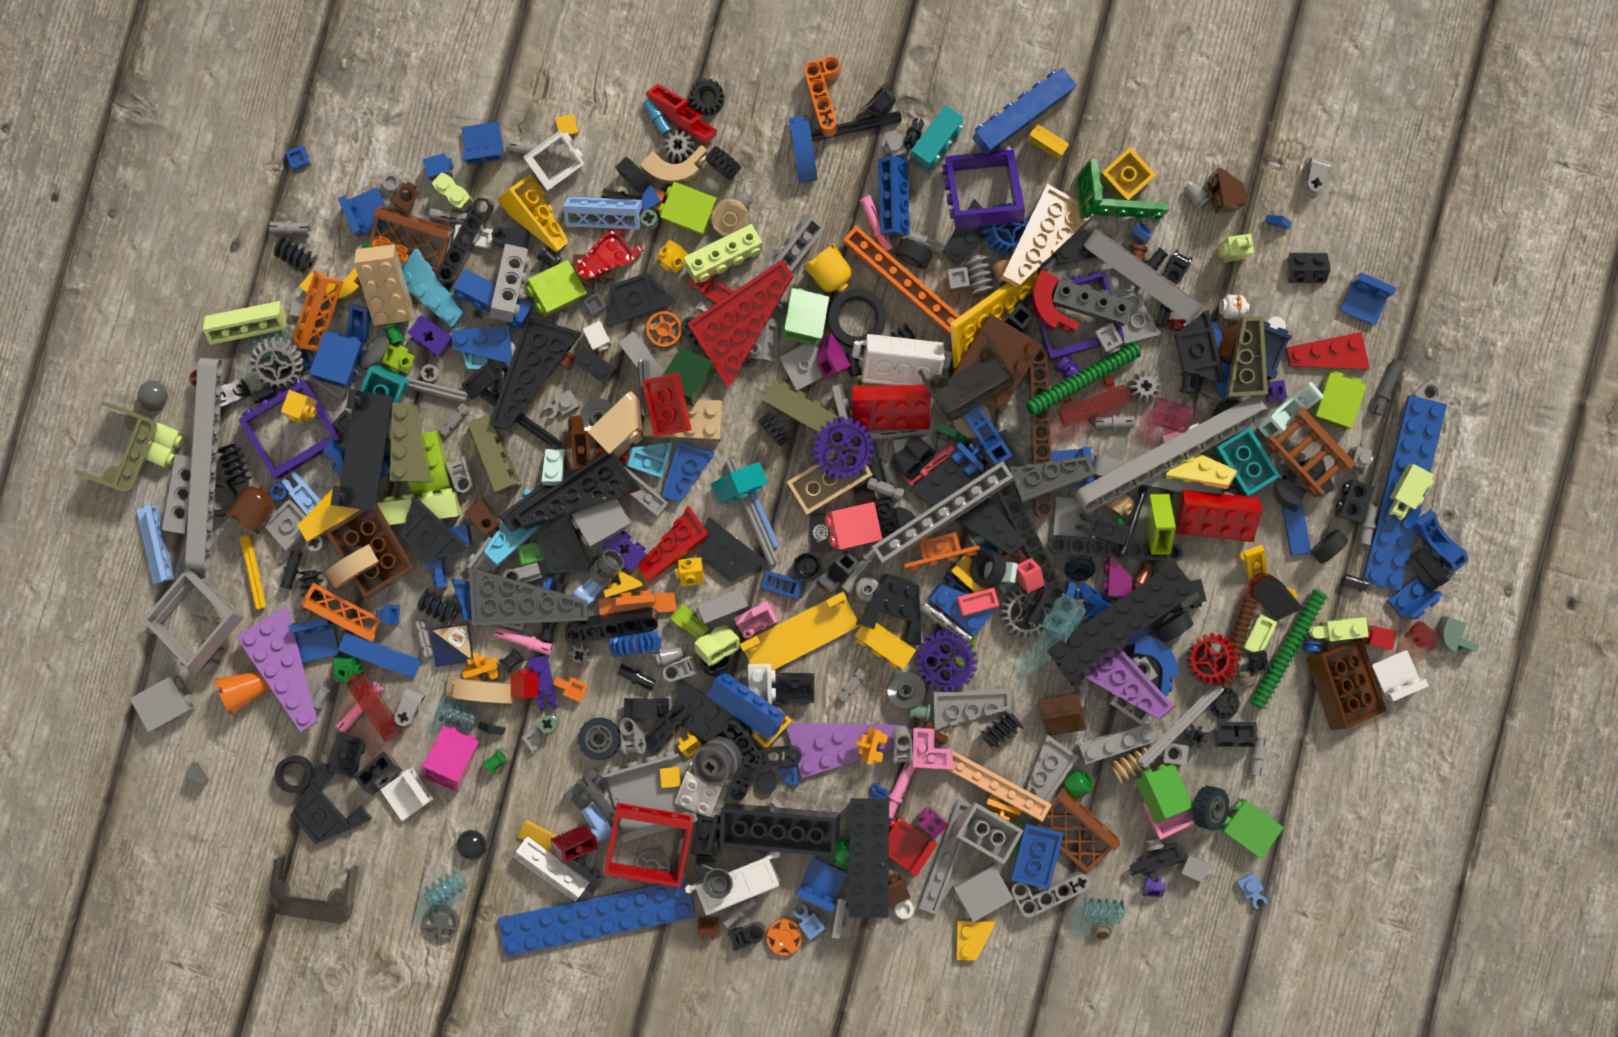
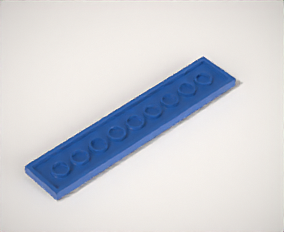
[1362,395,1447,591]
[498,878,695,957]

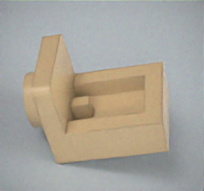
[1104,494,1135,519]

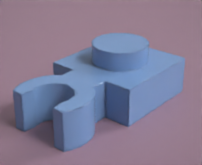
[1236,872,1268,909]
[793,903,825,940]

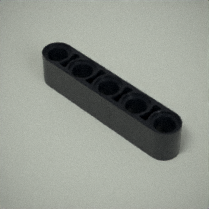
[437,198,494,283]
[564,607,658,644]

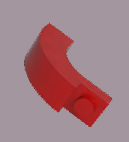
[1032,270,1080,333]

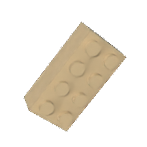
[354,244,413,326]
[643,400,723,441]
[787,442,873,515]

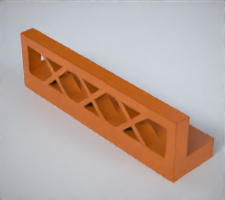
[292,271,343,351]
[301,583,382,642]

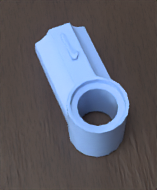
[571,578,607,606]
[581,803,612,843]

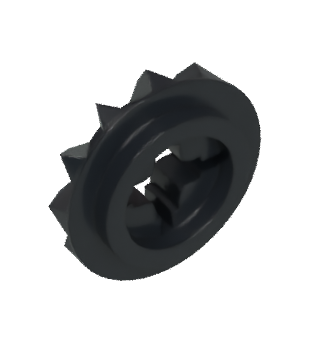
[1065,555,1096,581]
[1209,688,1240,719]

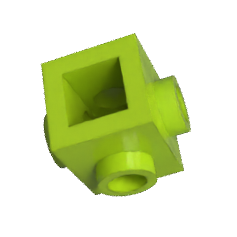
[380,344,415,374]

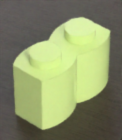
[432,173,474,213]
[146,423,184,468]
[695,625,740,666]

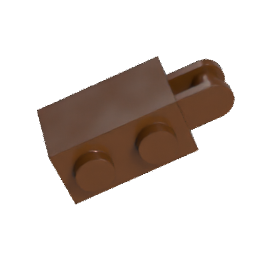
[563,415,591,470]

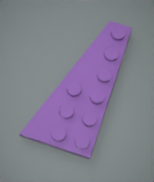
[236,605,318,733]
[1085,651,1175,720]
[786,722,907,778]

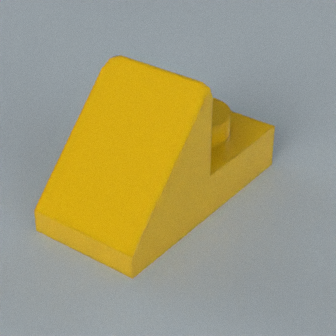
[1239,545,1267,582]
[603,571,644,598]

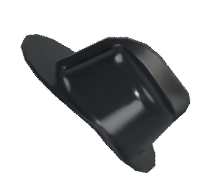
[856,82,896,116]

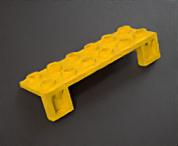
[740,592,859,670]

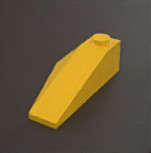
[497,173,568,252]
[297,481,361,542]

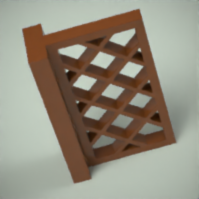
[369,205,454,273]
[1031,787,1120,873]

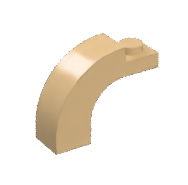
[640,145,708,185]
[326,545,379,590]
[446,677,514,704]

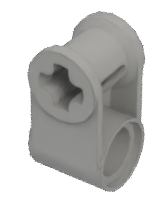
[1304,157,1331,196]
[446,456,475,495]
[663,654,701,682]
[394,688,425,726]
[620,718,646,755]
[891,726,913,765]

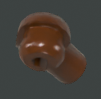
[922,722,948,745]

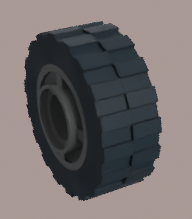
[578,718,621,760]
[1192,785,1229,831]

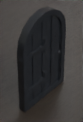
[1254,578,1302,621]

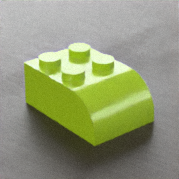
[408,431,453,496]

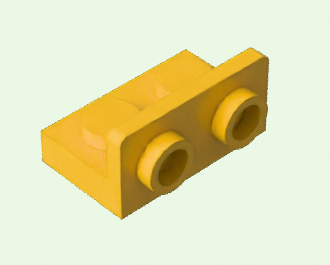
[1027,124,1069,160]

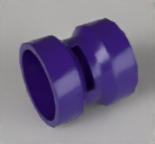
[1054,355,1080,380]

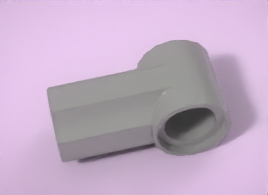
[503,562,543,583]

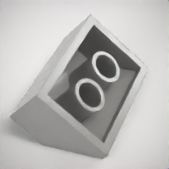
[950,802,1024,865]

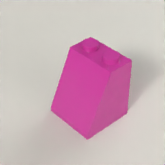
[422,726,479,793]

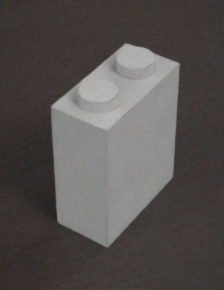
[571,499,633,549]
[696,588,749,624]
[130,675,195,732]
[952,863,1014,922]

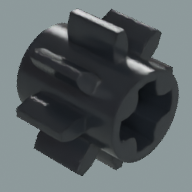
[1183,725,1208,748]

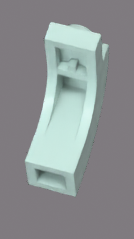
[1258,382,1324,438]

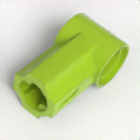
[669,603,709,639]

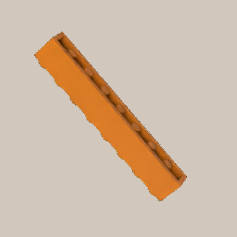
[843,226,960,338]

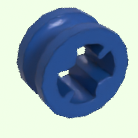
[270,483,289,500]
[1303,641,1322,652]

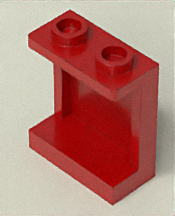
[889,817,938,877]

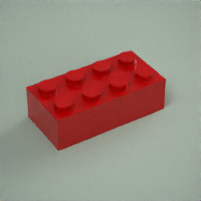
[852,385,931,430]
[1175,490,1262,542]

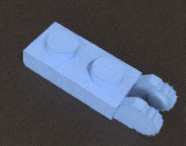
[282,471,321,515]

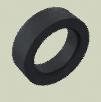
[828,288,886,348]

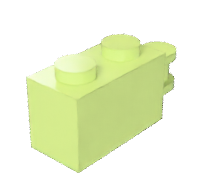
[1218,234,1254,263]
[1388,464,1434,520]
[1309,617,1369,641]

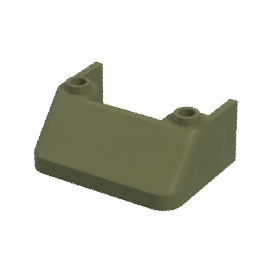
[74,401,157,492]

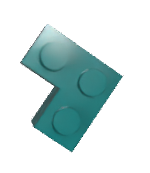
[711,462,768,505]

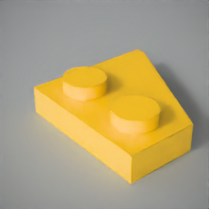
[956,920,995,961]

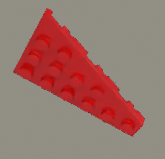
[687,259,794,387]

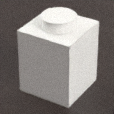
[583,321,612,353]

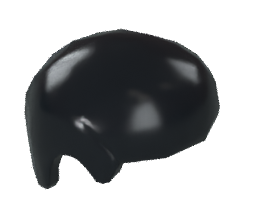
[792,552,822,581]
[700,655,731,677]
[457,829,487,860]

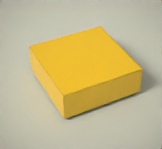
[555,114,579,136]
[660,766,681,788]

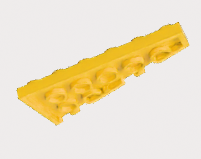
[950,269,1037,369]

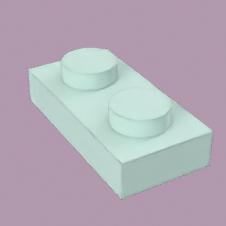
[542,449,565,485]

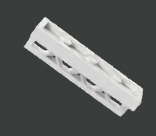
[513,836,590,902]

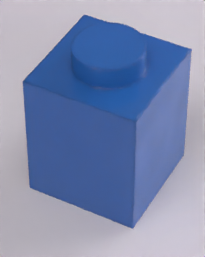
[423,153,455,182]

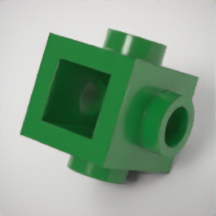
[332,655,362,685]

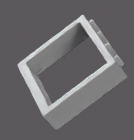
[142,568,244,671]

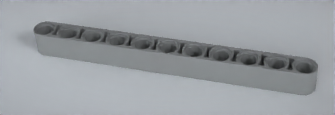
[185,358,223,570]
[1075,395,1269,512]

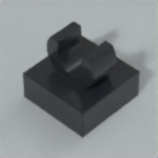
[1246,650,1268,674]

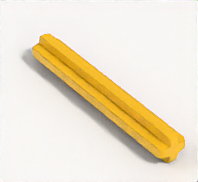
[239,534,266,610]

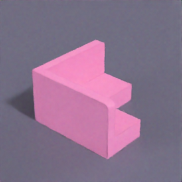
[734,601,778,638]
[913,727,956,769]
[1140,800,1195,839]

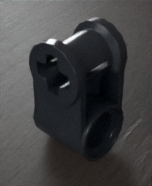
[492,227,530,249]
[1163,249,1193,285]
[727,921,765,951]

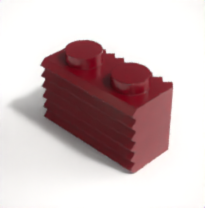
[551,824,598,864]

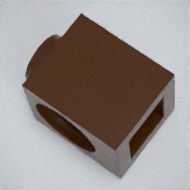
[389,181,420,212]

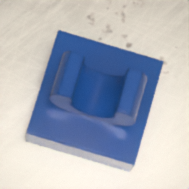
[1129,221,1154,245]
[1063,582,1082,603]
[376,604,400,624]

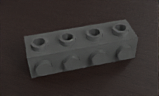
[1052,278,1133,327]

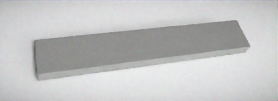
[918,799,972,915]

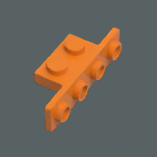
[903,532,981,571]
[598,590,676,615]

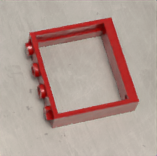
[603,802,694,888]

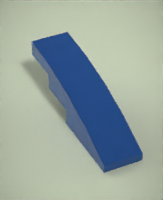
[338,632,421,678]

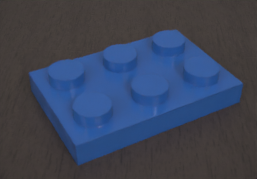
[1011,823,1064,889]

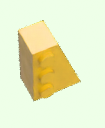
[854,623,916,669]

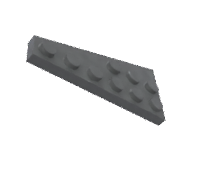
[469,567,589,626]

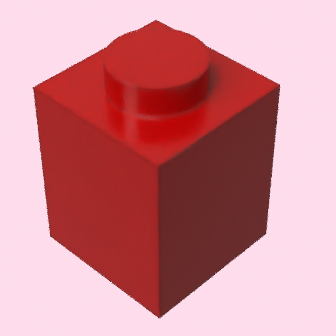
[1363,626,1397,650]
[510,669,539,698]

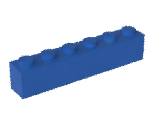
[972,67,1077,156]

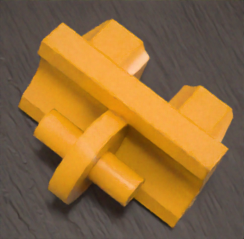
[462,651,498,681]
[854,727,888,765]
[984,794,1021,822]

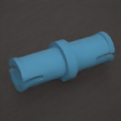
[643,98,672,136]

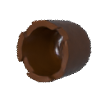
[225,486,275,535]

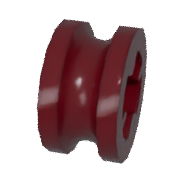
[1169,319,1186,331]

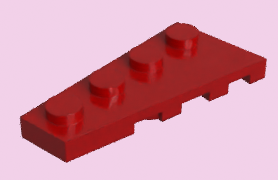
[1285,332,1370,370]
[638,506,710,583]

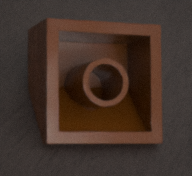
[1038,692,1087,736]

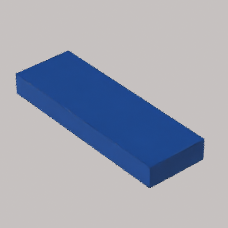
[1282,502,1311,555]

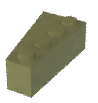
[1225,316,1268,398]
[763,381,840,441]
[390,403,434,483]
[467,414,522,494]

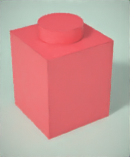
[1016,558,1045,593]

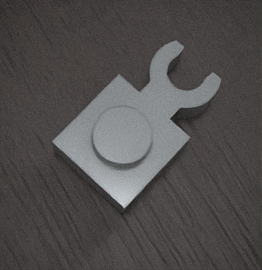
[544,390,580,419]

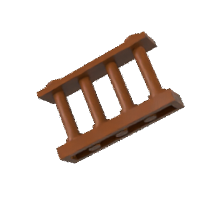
[1264,407,1356,497]

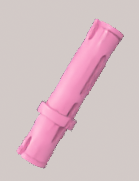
[859,195,894,252]
[494,625,553,656]
[336,682,384,733]
[888,762,916,819]

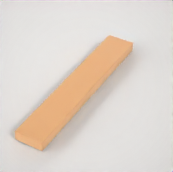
[947,748,1052,822]

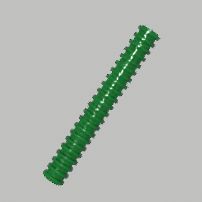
[1026,342,1141,416]
[1250,589,1328,709]

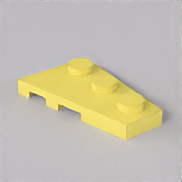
[1166,454,1237,489]

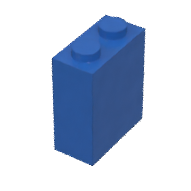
[309,331,363,389]

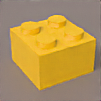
[1100,147,1156,200]

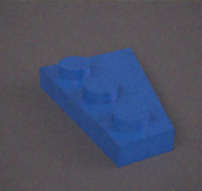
[452,326,512,364]

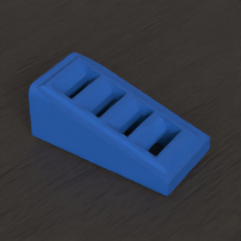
[761,570,805,599]

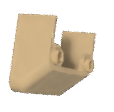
[588,391,644,459]

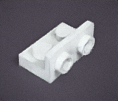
[748,664,776,705]

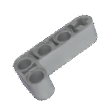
[1010,871,1090,917]

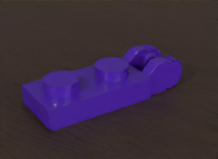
[528,655,557,711]

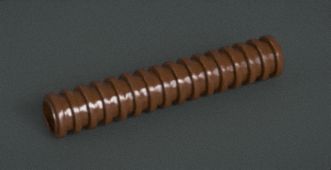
[1216,595,1259,690]

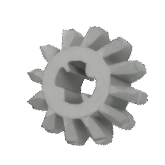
[662,130,695,163]
[1128,370,1162,403]

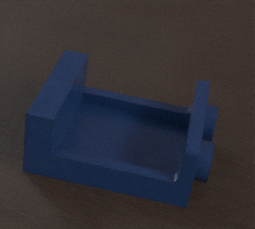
[1264,321,1292,380]

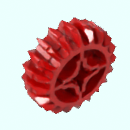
[1186,633,1240,686]

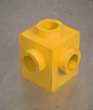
[656,239,689,274]
[675,557,704,587]

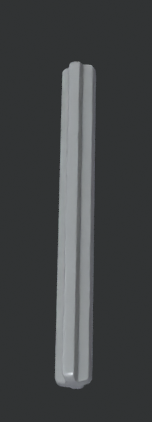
[355,366,468,402]
[725,459,778,566]
[1138,683,1224,768]

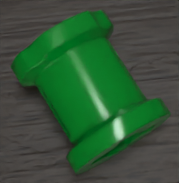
[383,322,405,346]
[483,749,508,775]

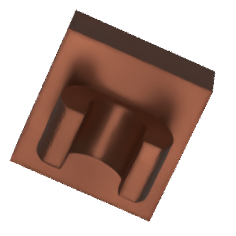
[698,917,718,940]

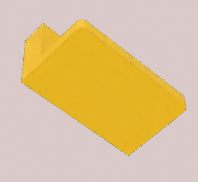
[950,555,987,593]

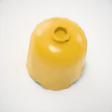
[803,243,852,293]

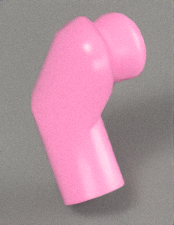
[743,617,768,638]

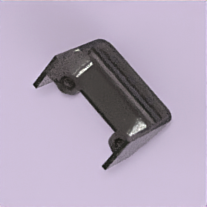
[918,331,1014,421]
[269,855,359,924]

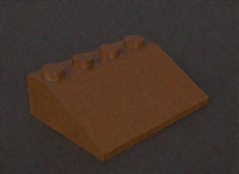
[949,313,1043,411]
[325,505,415,598]
[1306,638,1387,731]

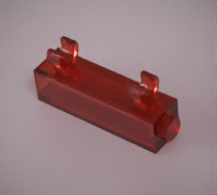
[1057,375,1132,428]
[347,671,402,743]

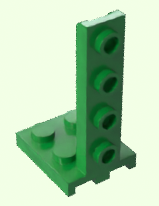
[1076,159,1170,220]

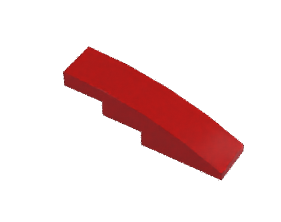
[646,84,717,144]

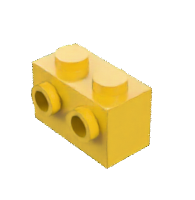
[281,390,317,423]

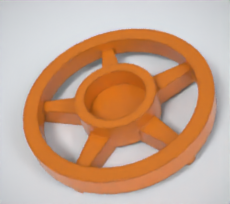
[646,311,682,347]

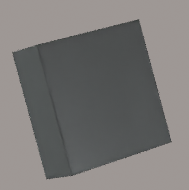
[582,291,608,318]

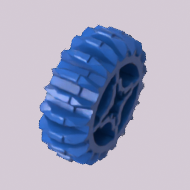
[981,203,1029,255]
[609,631,661,657]

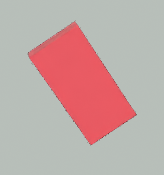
[956,587,999,616]

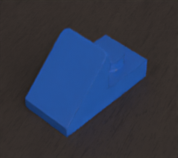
[347,303,372,342]
[1078,582,1112,617]

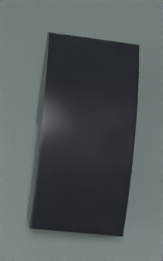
[872,497,899,540]

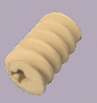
[1111,746,1155,785]

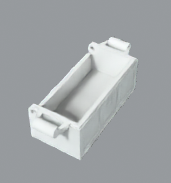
[852,334,953,391]
[685,851,780,915]

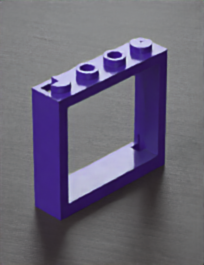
[942,150,1025,228]
[1029,271,1125,361]
[238,379,344,480]

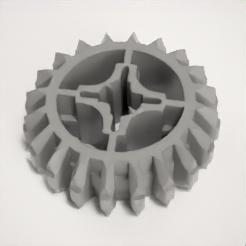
[249,337,303,388]
[1000,588,1052,639]

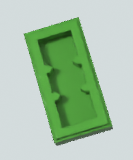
[517,542,545,565]

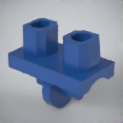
[951,442,985,478]

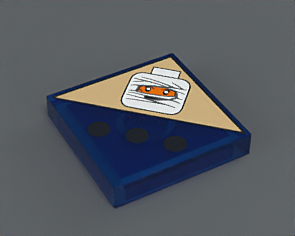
[430,623,473,667]

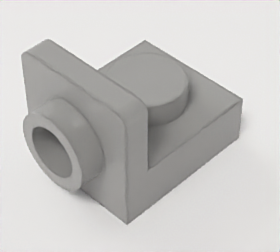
[1094,322,1123,354]

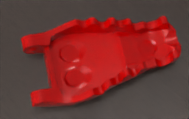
[575,229,644,280]

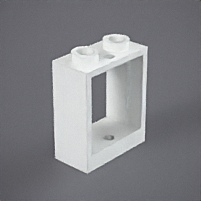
[523,130,584,191]

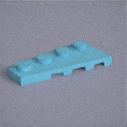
[402,249,465,327]
[483,488,546,567]

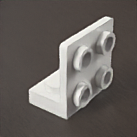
[1371,650,1429,701]
[675,761,724,817]
[381,767,434,821]

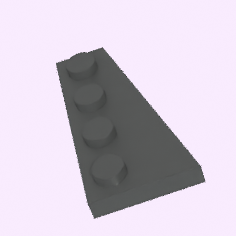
[1009,456,1096,504]

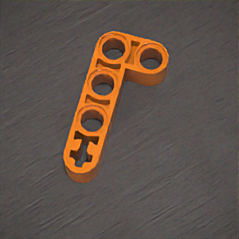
[804,57,840,137]

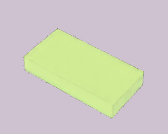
[1243,614,1278,653]

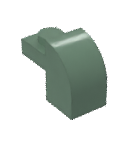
[1437,616,1479,654]

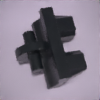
[1021,588,1056,625]

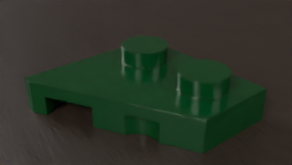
[934,423,971,447]

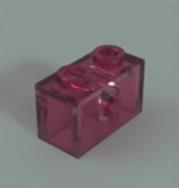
[1149,396,1193,433]

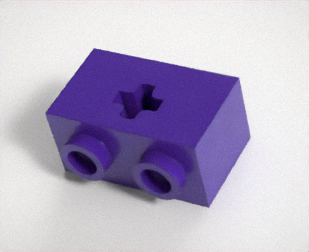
[408,315,452,357]
[602,531,647,572]

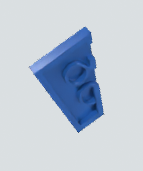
[662,441,715,502]
[929,584,999,636]

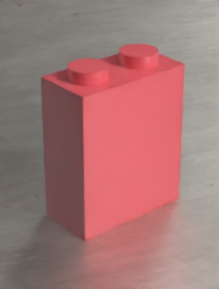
[825,502,882,550]

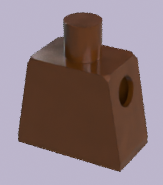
[465,497,501,538]

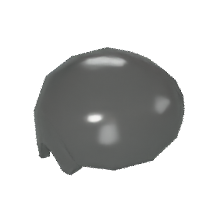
[137,380,168,412]
[703,868,733,899]

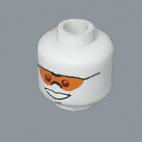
[1219,294,1249,320]

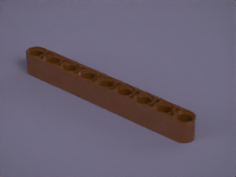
[1028,348,1053,519]

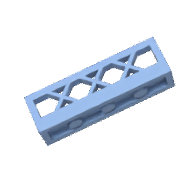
[563,197,642,230]
[137,504,175,584]

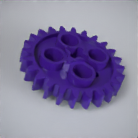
[811,416,875,480]
[915,629,978,692]

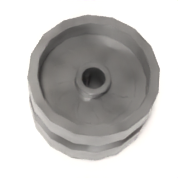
[692,736,742,787]

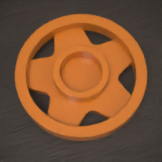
[766,918,802,956]

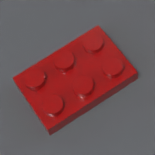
[641,373,692,437]

